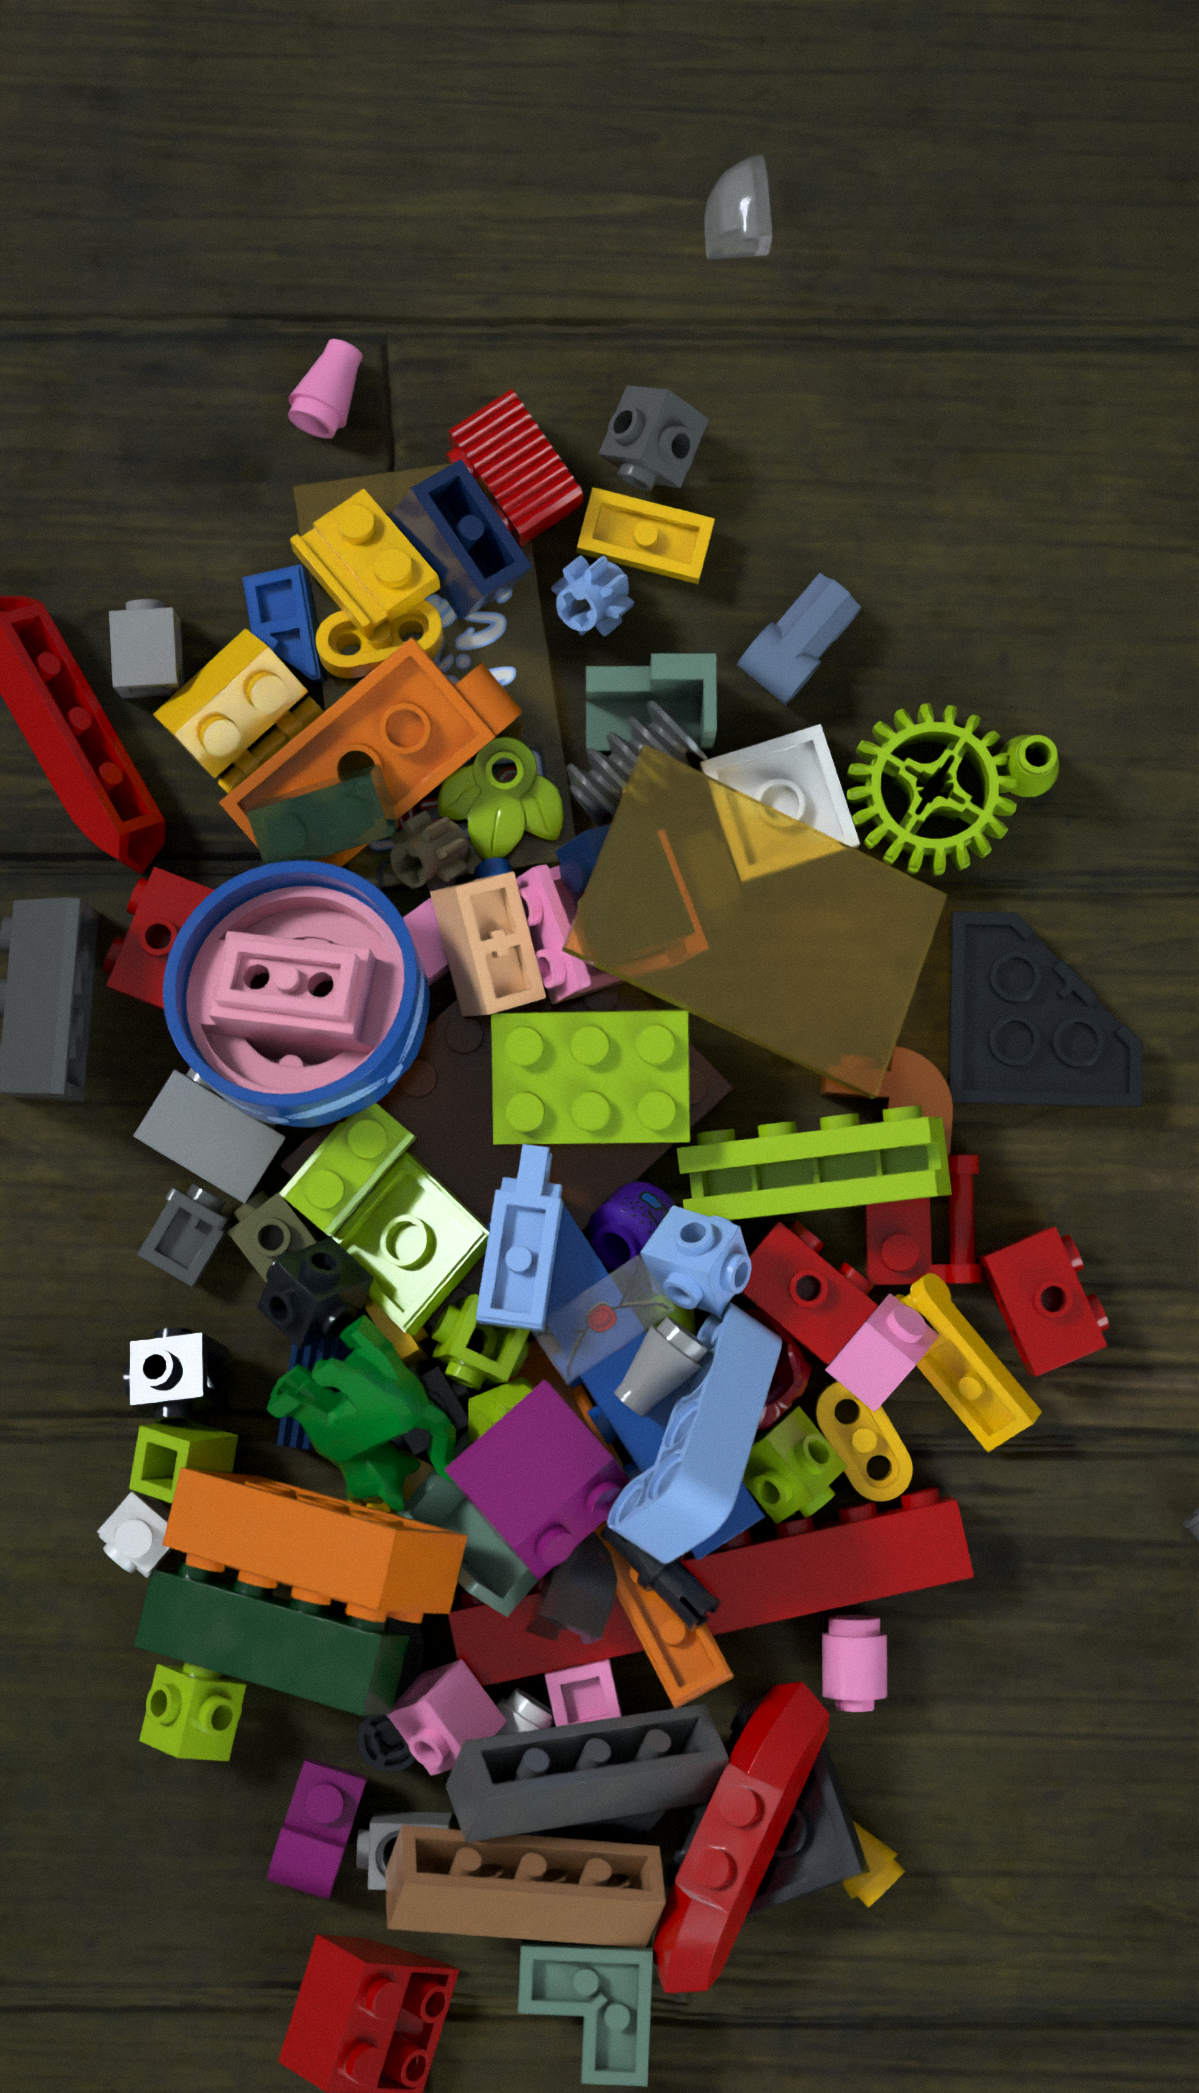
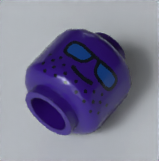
[587,1181,676,1277]

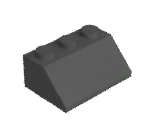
[0,897,100,1102]

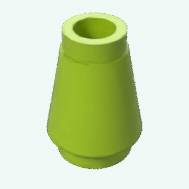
[997,735,1059,797]

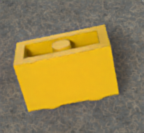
[153,628,324,794]

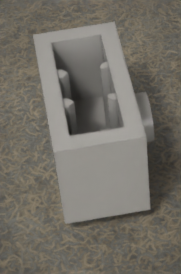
[133,1068,286,1204]

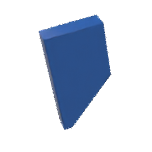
[242,564,327,683]

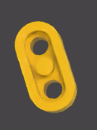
[316,600,444,679]
[814,1381,913,1501]

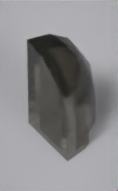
[525,1531,617,1644]

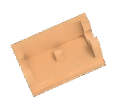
[430,871,546,1016]

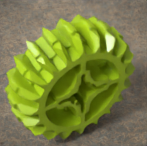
[845,703,1018,876]

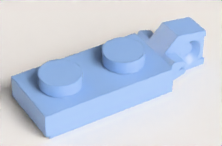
[476,1144,563,1332]

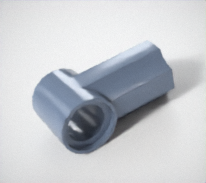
[737,573,861,705]

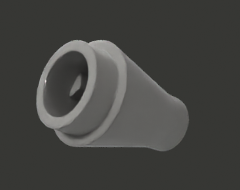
[614,1316,708,1418]

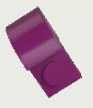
[267,1756,368,1900]

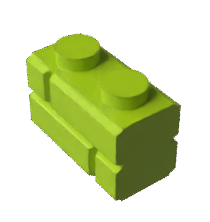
[279,1103,417,1236]

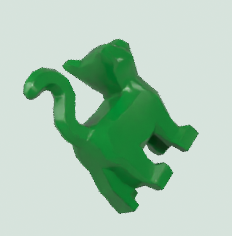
[266,1315,456,1512]

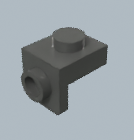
[137,1183,234,1287]

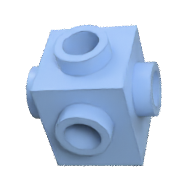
[640,1205,752,1316]

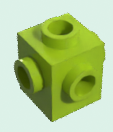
[431,1294,530,1390]
[741,1406,847,1524]
[139,1662,247,1761]

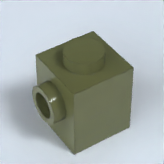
[227,1190,321,1283]

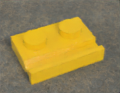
[290,488,441,639]

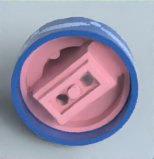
[163,860,430,1127]

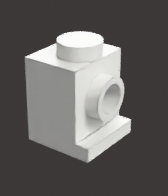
[97,1491,173,1578]

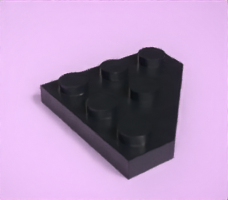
[947,911,1143,1108]
[667,1681,870,1919]

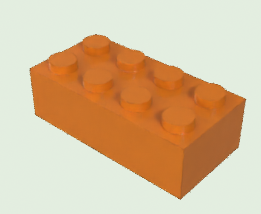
[162,1467,468,1623]

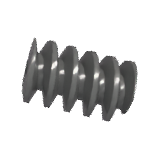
[566,700,708,827]

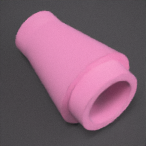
[288,339,363,438]

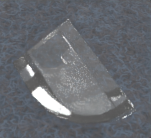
[704,155,773,260]

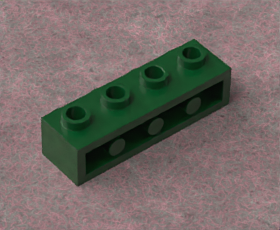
[134,1560,410,1716]

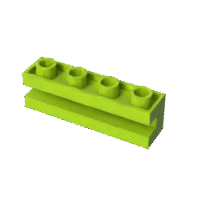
[677,1105,952,1221]

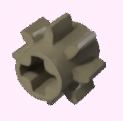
[390,811,469,891]

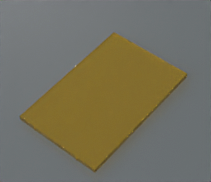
[561,744,947,1099]

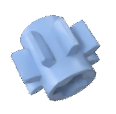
[551,556,634,636]

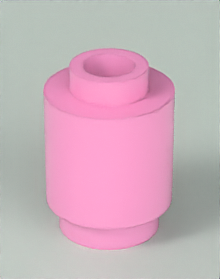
[822,1615,887,1712]

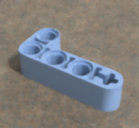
[607,1302,782,1564]

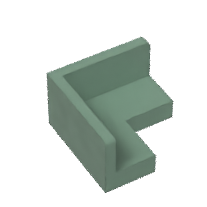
[586,653,717,753]
[396,1430,538,1617]
[518,1937,653,2086]

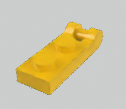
[894,1273,1042,1452]

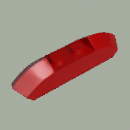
[0,596,165,875]
[652,1682,830,1993]

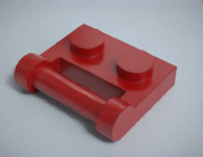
[864,1155,983,1285]

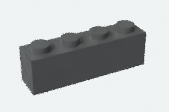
[446,1704,729,1843]

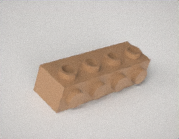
[385,1825,666,1948]

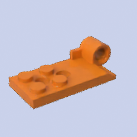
[218,636,523,867]

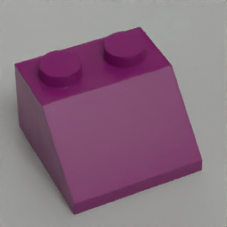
[444,1380,630,1581]

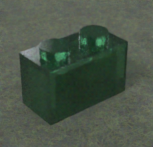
[246,764,399,865]

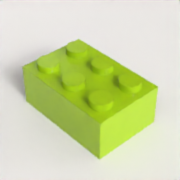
[491,1009,691,1145]

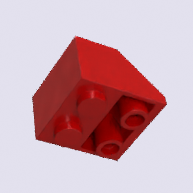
[278,1934,460,2093]

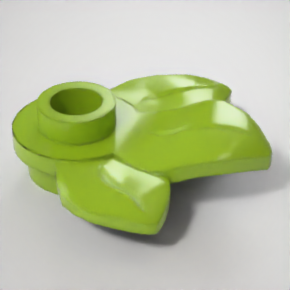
[438,736,564,860]

